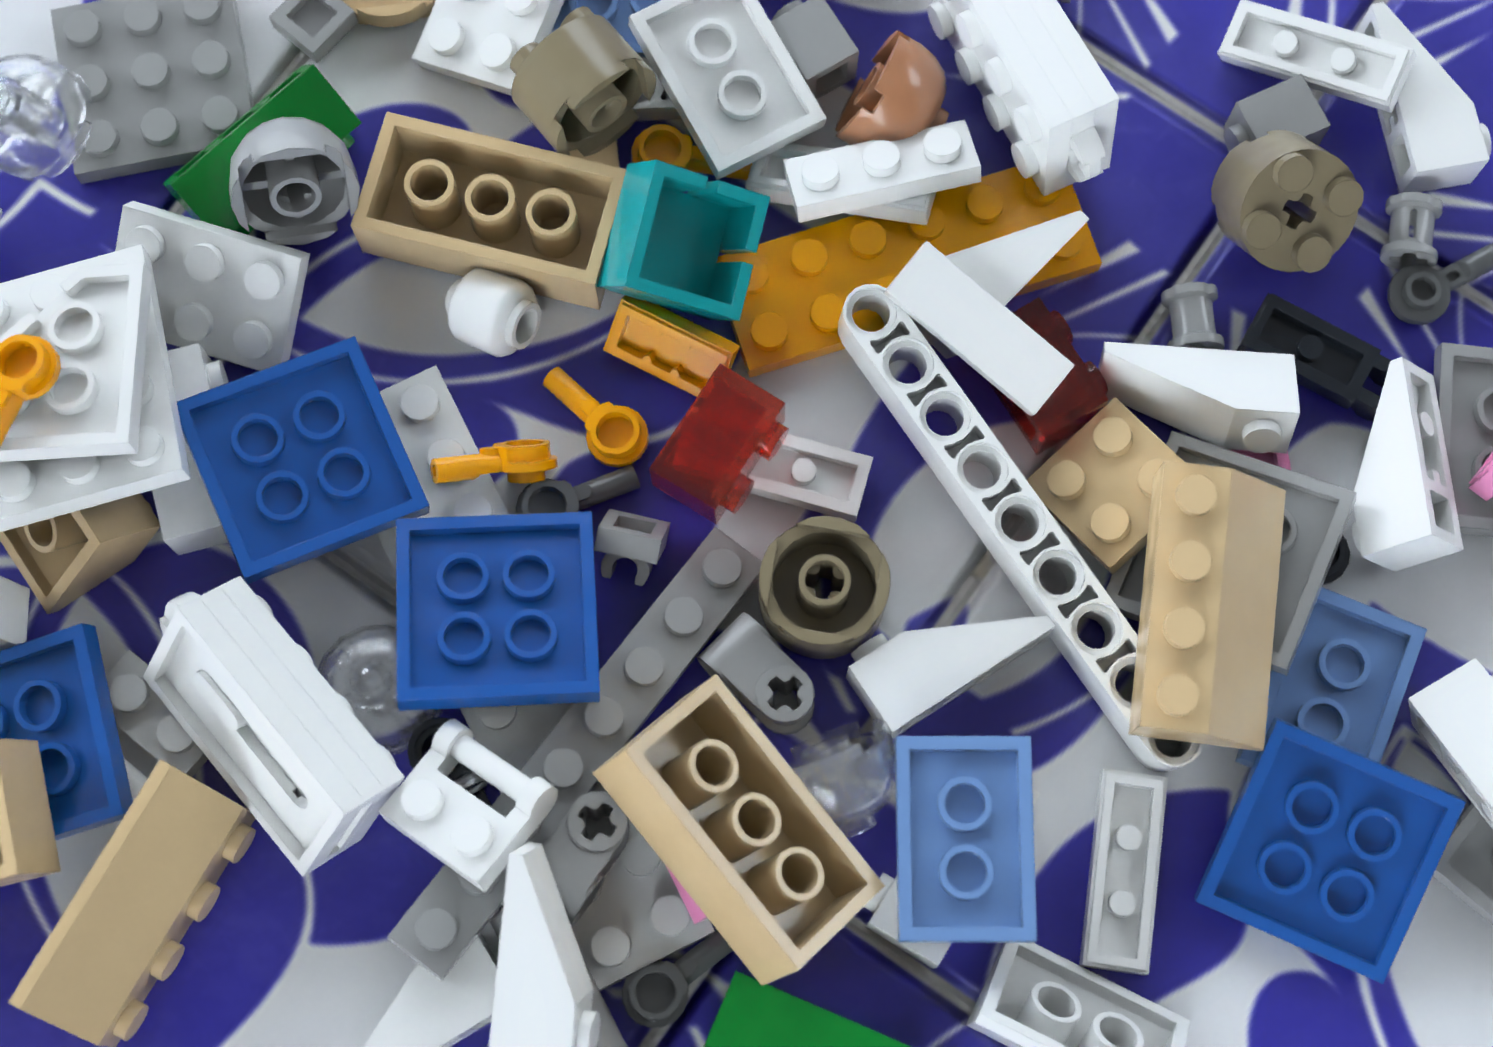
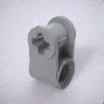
[696,612,815,735]
[542,791,629,927]

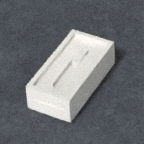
[927,0,1119,196]
[143,576,405,877]

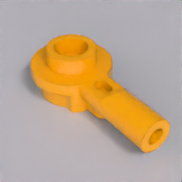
[631,124,752,180]
[0,334,61,447]
[543,366,649,468]
[430,439,558,484]

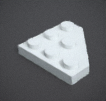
[0,262,152,462]

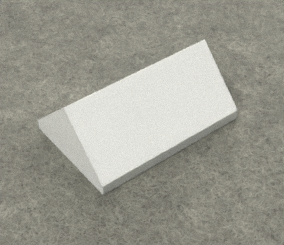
[966,943,1191,1047]

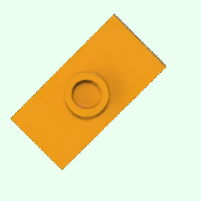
[603,295,740,405]

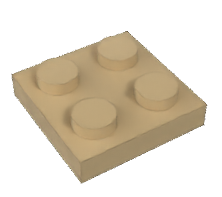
[1027,397,1185,574]

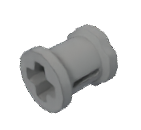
[1380,192,1443,270]
[1161,282,1225,350]

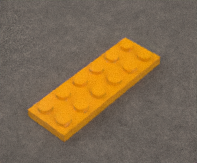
[717,167,1102,378]

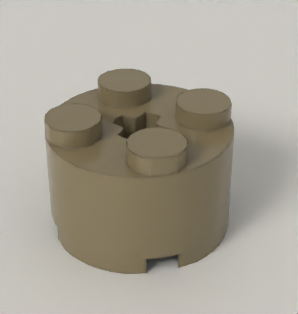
[510,6,656,157]
[1211,130,1364,273]
[758,516,891,659]

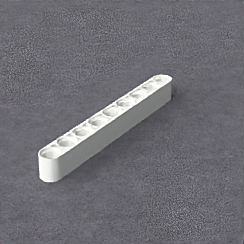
[838,284,1203,772]

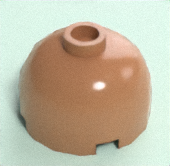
[835,30,949,145]

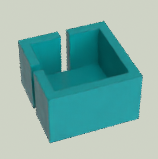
[597,160,770,321]

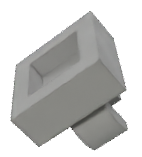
[594,509,671,586]

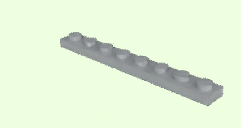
[387,527,762,981]

